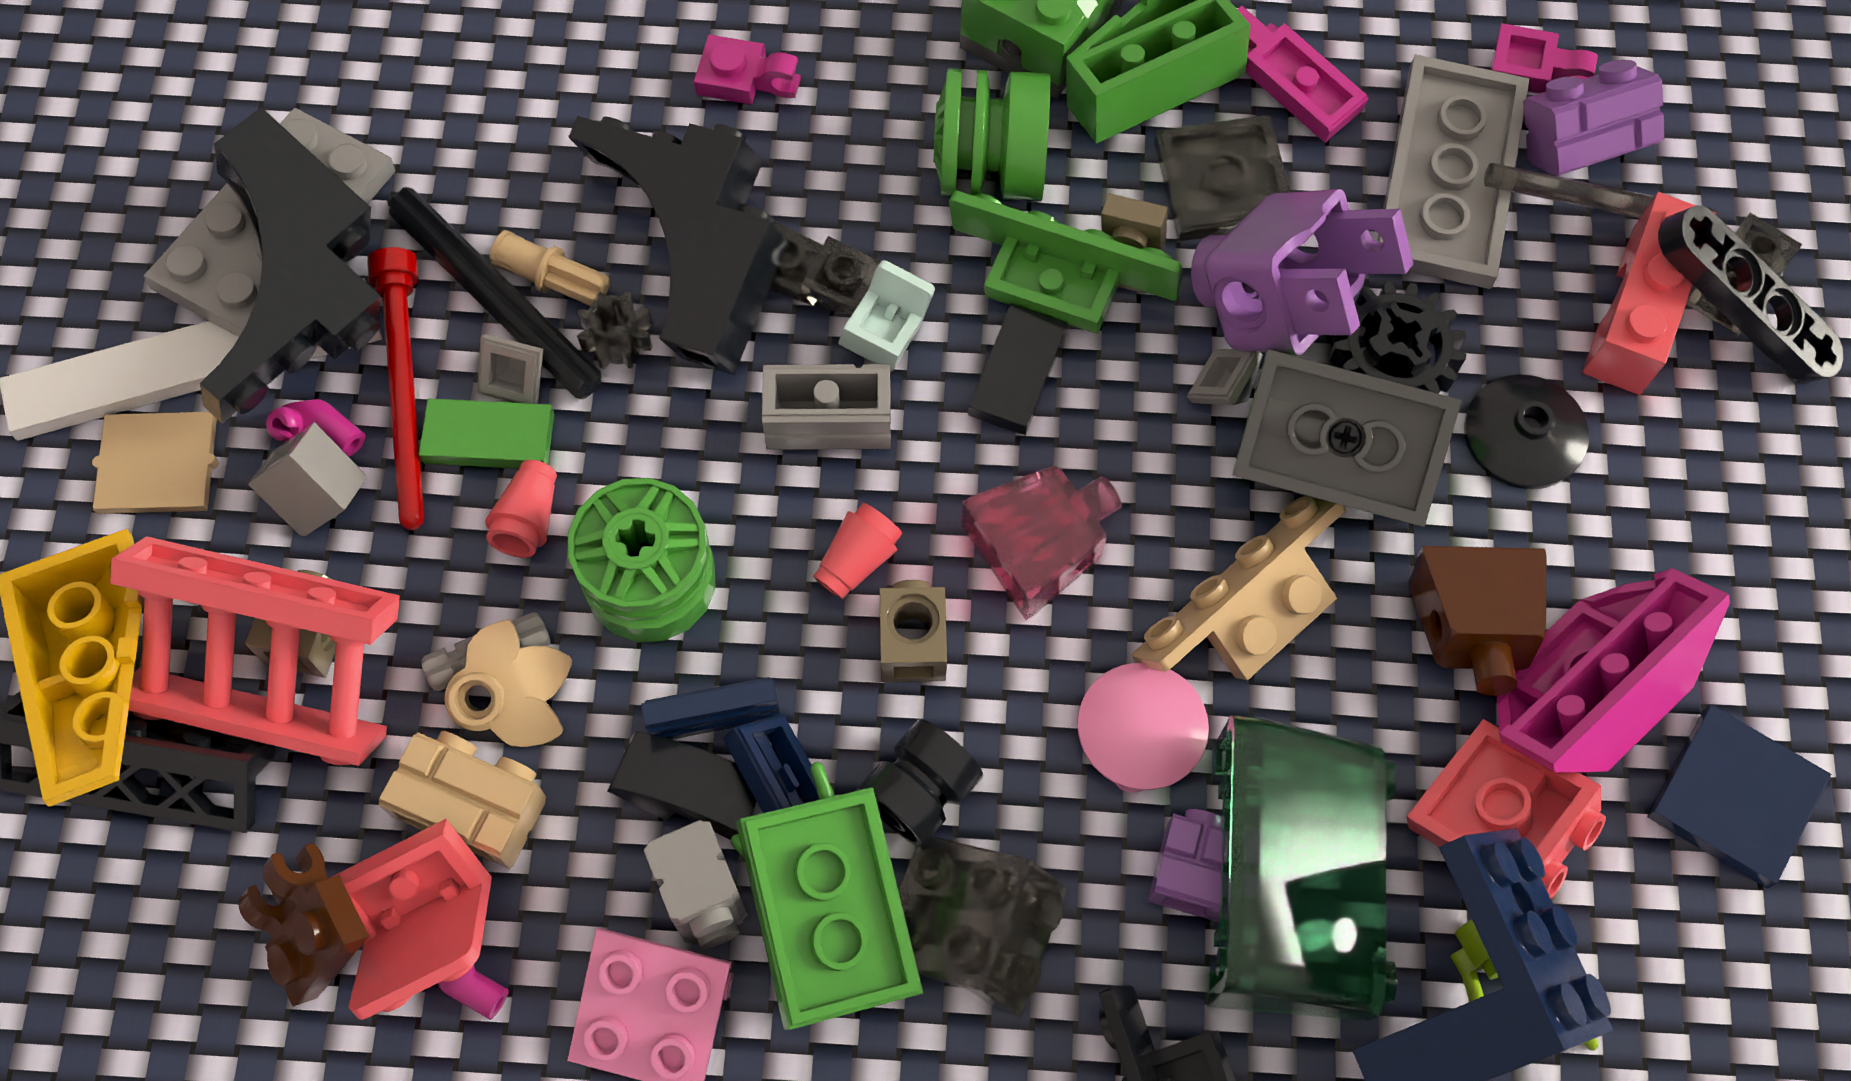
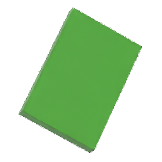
[736,787,923,1030]

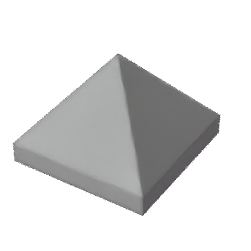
[477,334,543,404]
[1187,349,1263,405]

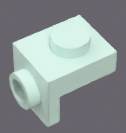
[838,260,935,372]

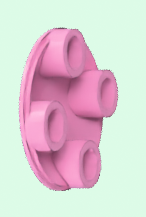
[1077,663,1209,793]

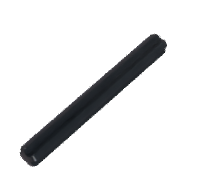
[387,187,602,400]

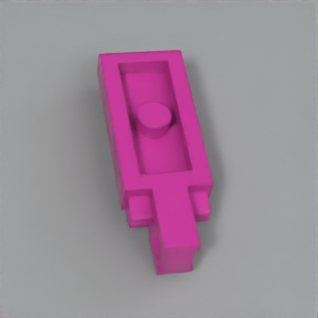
[1237,6,1369,143]

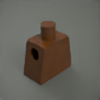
[1409,545,1547,696]

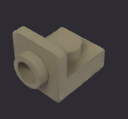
[1101,193,1168,293]

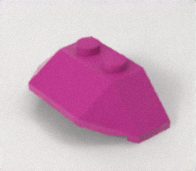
[1497,568,1730,773]

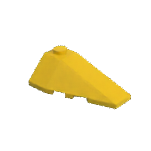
[0,529,144,807]

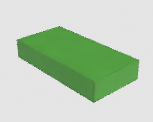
[419,398,555,469]

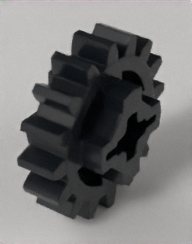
[1329,281,1467,394]

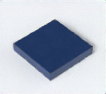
[1647,704,1832,889]

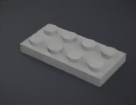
[1377,54,1530,289]
[144,107,396,337]

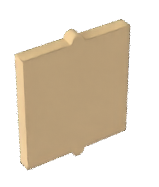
[92,412,219,514]

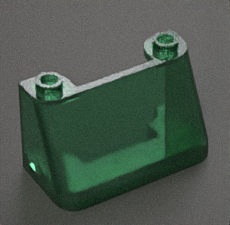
[1207,716,1397,1021]

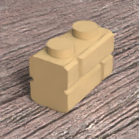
[379,731,546,869]

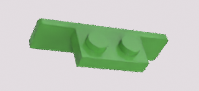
[949,190,1182,334]

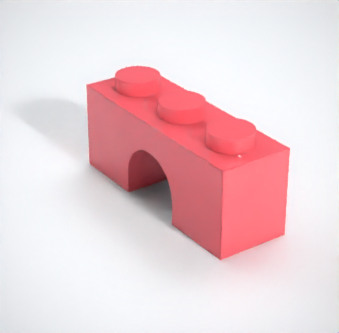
[1582,192,1717,396]

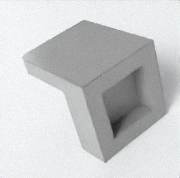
[248,422,366,536]

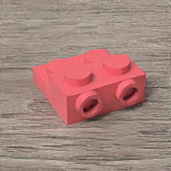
[1406,719,1606,899]

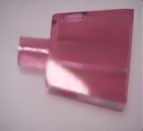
[961,466,1122,620]

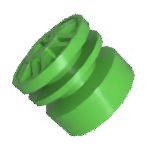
[933,68,1050,201]
[568,478,716,642]

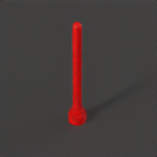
[367,247,425,530]

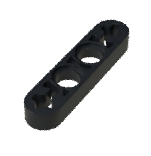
[1658,205,1843,384]

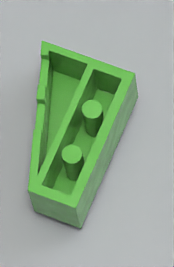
[1066,0,1251,144]

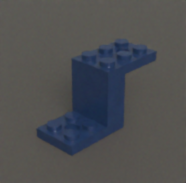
[1352,828,1614,1081]

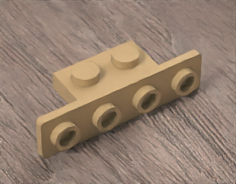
[1132,496,1346,680]

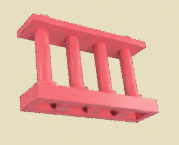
[110,536,400,766]

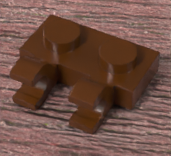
[238,843,369,1007]

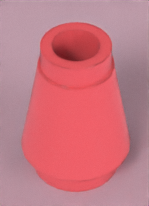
[485,460,557,558]
[813,503,902,600]

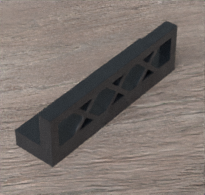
[0,691,275,833]

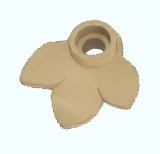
[445,619,572,747]

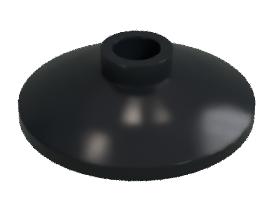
[1464,374,1589,489]

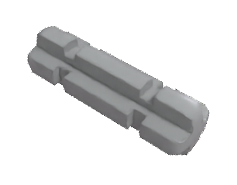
[421,612,550,691]

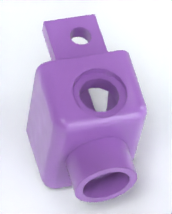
[1191,189,1414,355]

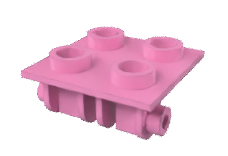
[567,927,734,1081]

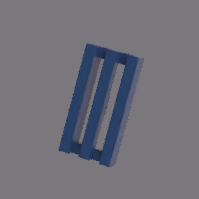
[641,677,780,740]
[723,714,820,813]

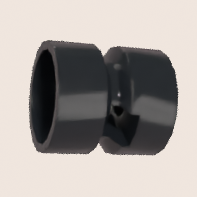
[857,719,983,847]

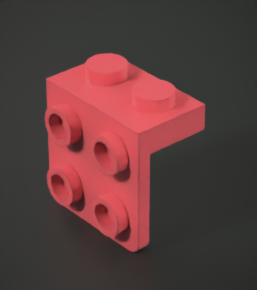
[330,819,492,1020]

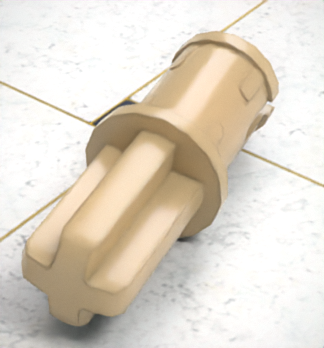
[490,230,610,306]

